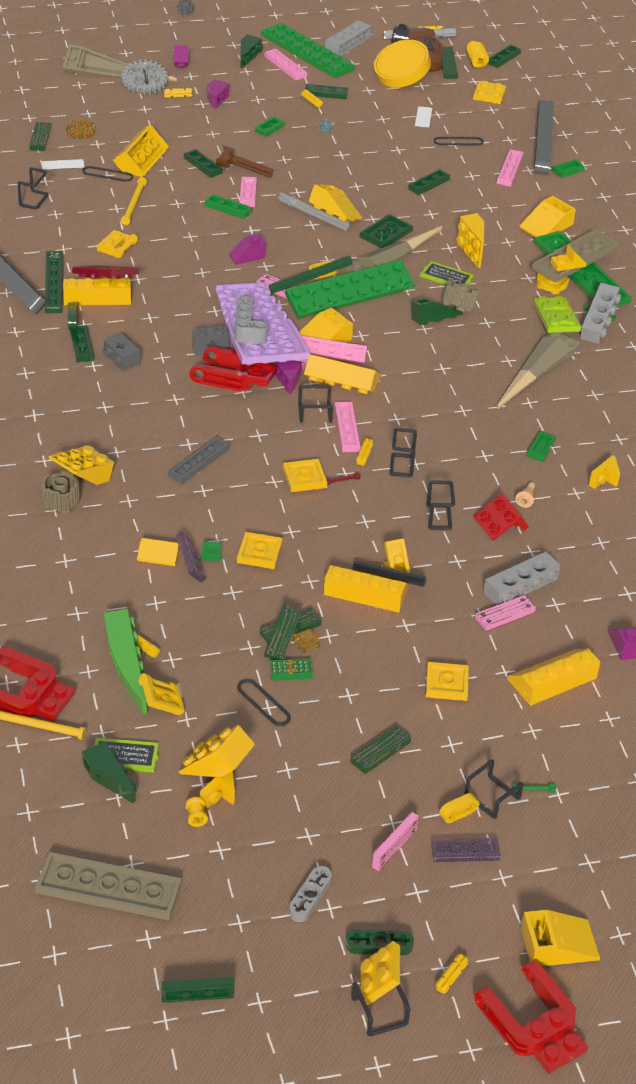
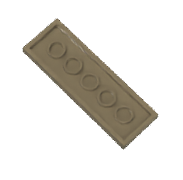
[532,229,620,283]
[35,852,182,921]

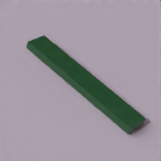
[45,251,63,313]

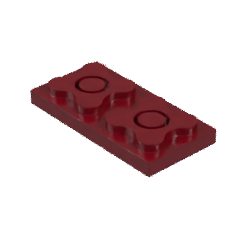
[72,265,139,279]

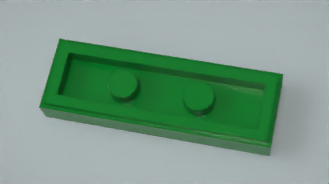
[204,194,253,219]

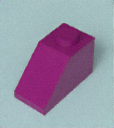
[174,46,188,68]
[206,79,229,109]
[229,234,266,265]
[275,360,302,394]
[608,627,636,660]

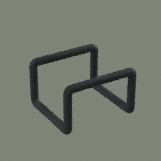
[17,167,49,210]
[298,385,333,423]
[389,428,417,477]
[426,480,455,530]
[464,759,524,819]
[351,982,411,1036]

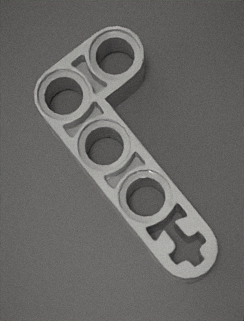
[234,296,268,344]

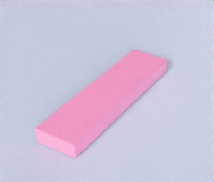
[264,49,307,80]
[497,149,524,186]
[301,336,367,364]
[334,402,360,452]

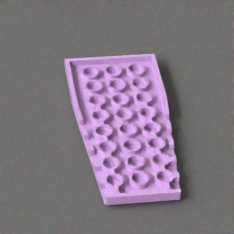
[216,282,310,365]

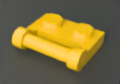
[97,230,138,258]
[139,673,185,716]

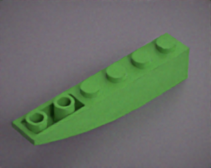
[104,609,147,714]

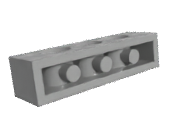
[325,21,371,56]
[580,283,621,344]
[483,552,561,606]

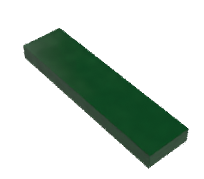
[442,47,458,79]

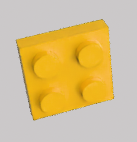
[473,81,506,104]
[283,459,327,492]
[237,532,283,569]
[426,662,469,701]
[360,941,400,1006]

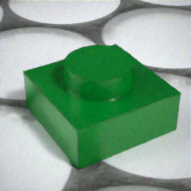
[201,542,222,561]

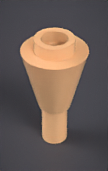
[515,482,535,508]

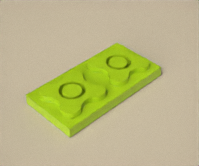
[533,296,581,333]

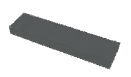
[168,436,230,484]

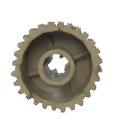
[442,279,479,312]
[41,470,80,514]

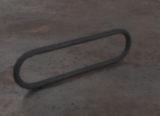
[433,137,484,145]
[82,166,133,182]
[237,679,291,726]

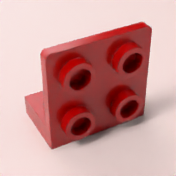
[473,493,529,540]

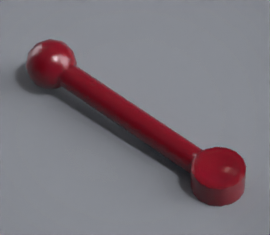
[326,472,361,485]

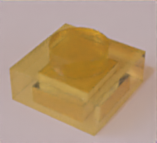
[293,629,321,654]

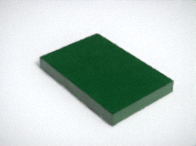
[359,214,413,248]

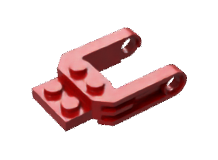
[189,346,277,391]
[0,647,75,722]
[474,960,588,1074]

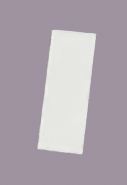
[415,106,432,128]
[42,159,84,169]

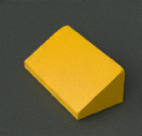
[137,538,179,566]

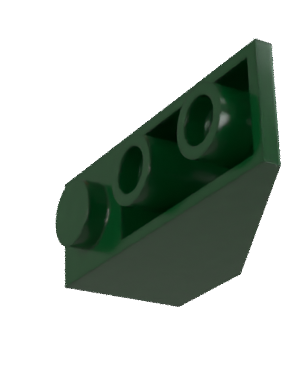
[240,34,263,68]
[411,297,463,325]
[82,741,137,803]

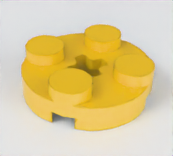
[536,273,569,295]

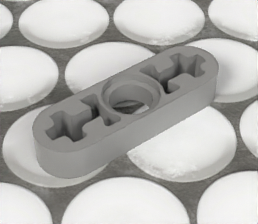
[289,866,332,922]

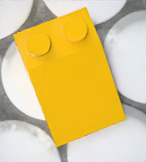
[299,307,353,343]

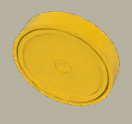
[374,40,431,88]

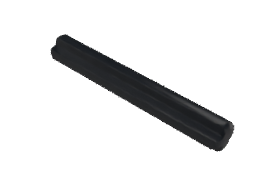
[352,561,426,587]

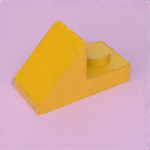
[550,244,587,271]
[589,455,620,489]
[383,538,410,573]
[200,771,235,809]

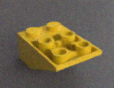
[309,184,362,221]
[519,196,576,237]
[456,213,484,268]
[49,445,114,485]
[178,725,255,777]
[521,910,600,966]

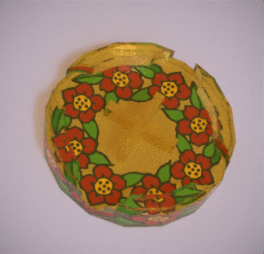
[66,119,96,139]

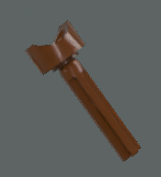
[216,145,274,178]

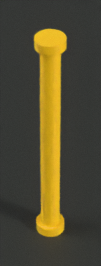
[121,177,147,225]
[0,711,86,740]

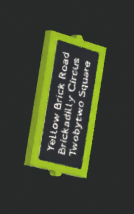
[420,261,474,285]
[94,738,159,773]

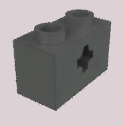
[192,326,229,356]
[103,333,141,371]

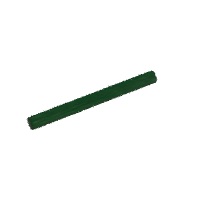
[268,256,353,294]

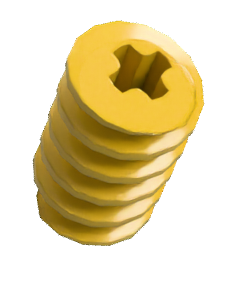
[466,41,489,68]

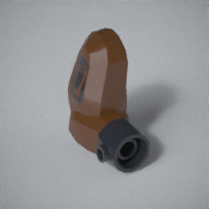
[391,24,443,71]

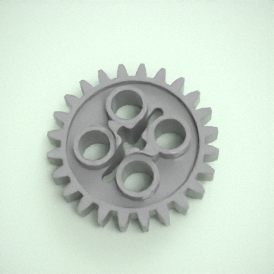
[122,59,168,95]

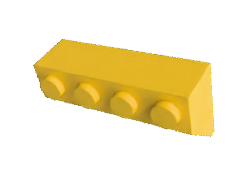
[113,124,169,177]
[63,278,131,305]
[304,354,381,395]
[324,565,409,612]
[507,648,600,706]

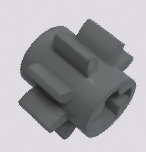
[177,0,194,15]

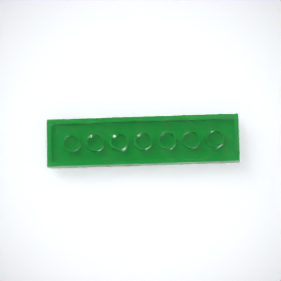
[261,23,355,78]
[534,231,632,307]
[285,260,415,319]

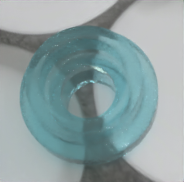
[318,119,333,132]

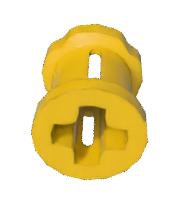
[185,797,208,827]

